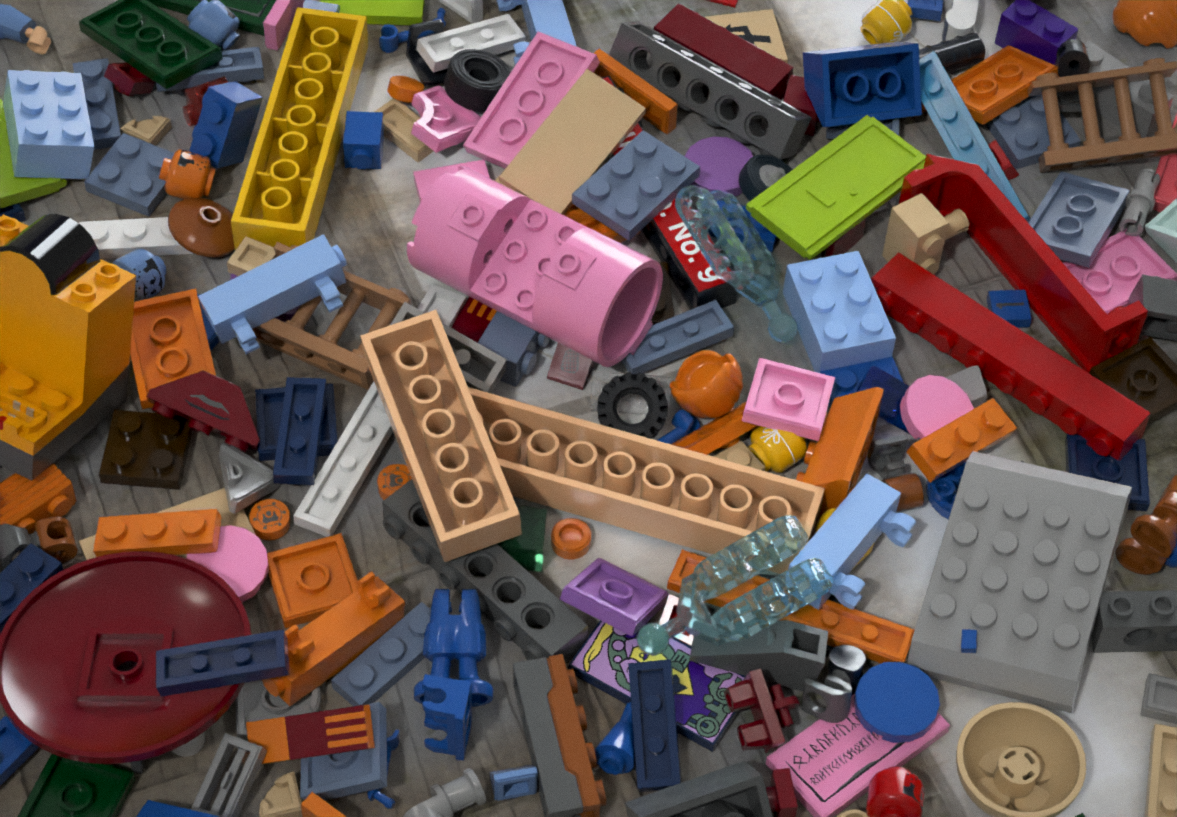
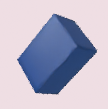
[961,629,977,653]

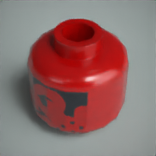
[866,766,925,817]

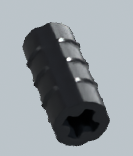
[919,33,986,74]

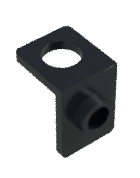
[406,19,448,86]

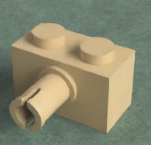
[882,193,969,274]

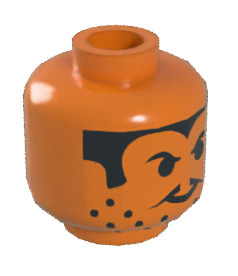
[159,149,216,199]

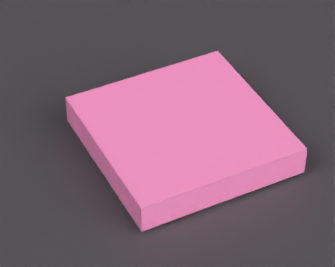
[742,358,835,441]

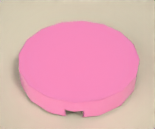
[900,375,974,440]
[186,525,269,602]

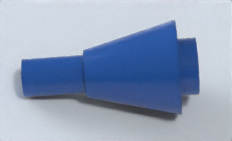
[594,702,635,775]

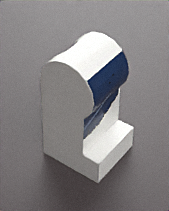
[942,0,979,41]

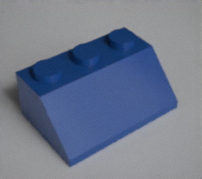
[803,42,922,127]

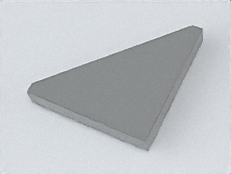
[218,441,280,514]

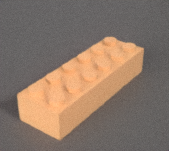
[360,310,522,562]

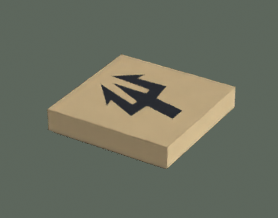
[705,9,788,63]

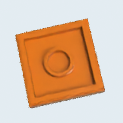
[267,533,358,628]

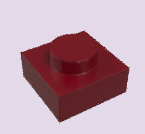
[104,62,156,96]
[765,768,798,817]

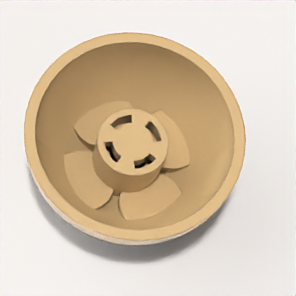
[956,702,1086,817]

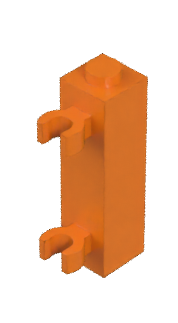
[262,571,405,706]

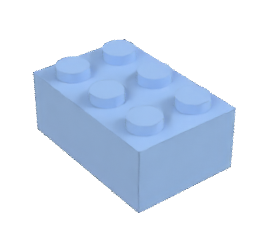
[3,70,94,179]
[783,251,896,373]

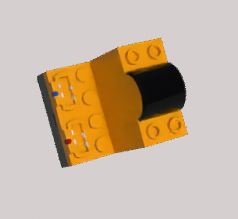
[0,213,136,481]

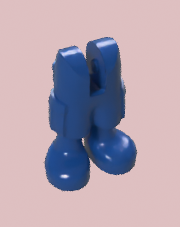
[414,589,494,707]

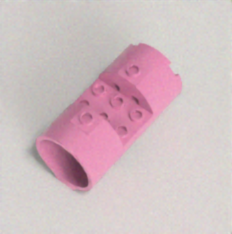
[407,166,663,367]

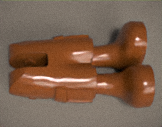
[1115,474,1177,575]

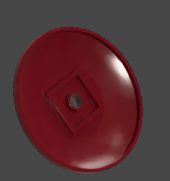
[0,551,252,764]

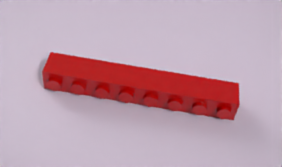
[871,252,1151,460]

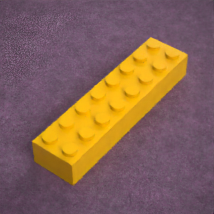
[231,7,368,250]

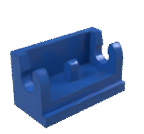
[422,674,472,761]

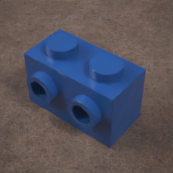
[189,81,263,169]

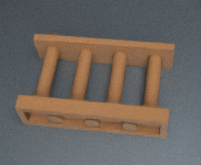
[1027,58,1177,173]
[252,242,412,390]

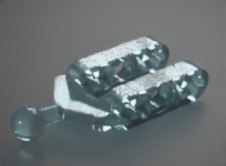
[675,185,798,343]
[636,515,834,656]

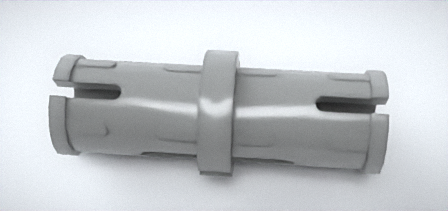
[1119,169,1160,236]

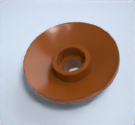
[168,198,235,257]

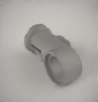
[403,768,486,817]

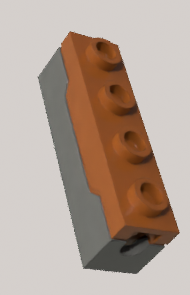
[513,654,606,817]

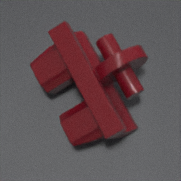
[724,669,800,754]

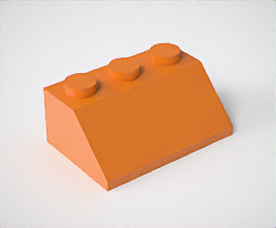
[795,387,884,518]

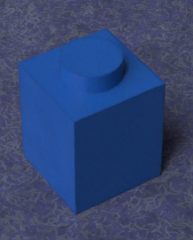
[343,111,384,169]

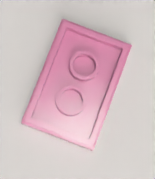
[1063,228,1177,314]

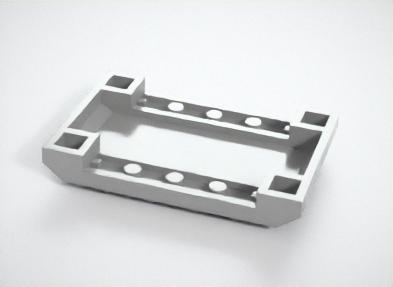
[907,451,1132,713]

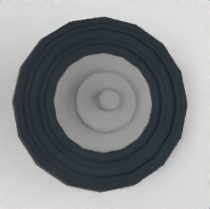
[738,154,793,201]

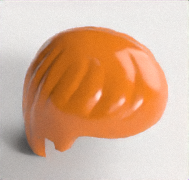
[1113,0,1177,49]
[669,350,743,418]

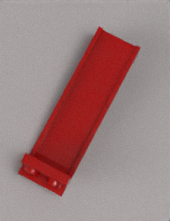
[899,153,1148,373]

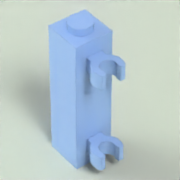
[496,0,577,65]
[198,234,347,354]
[784,473,916,610]

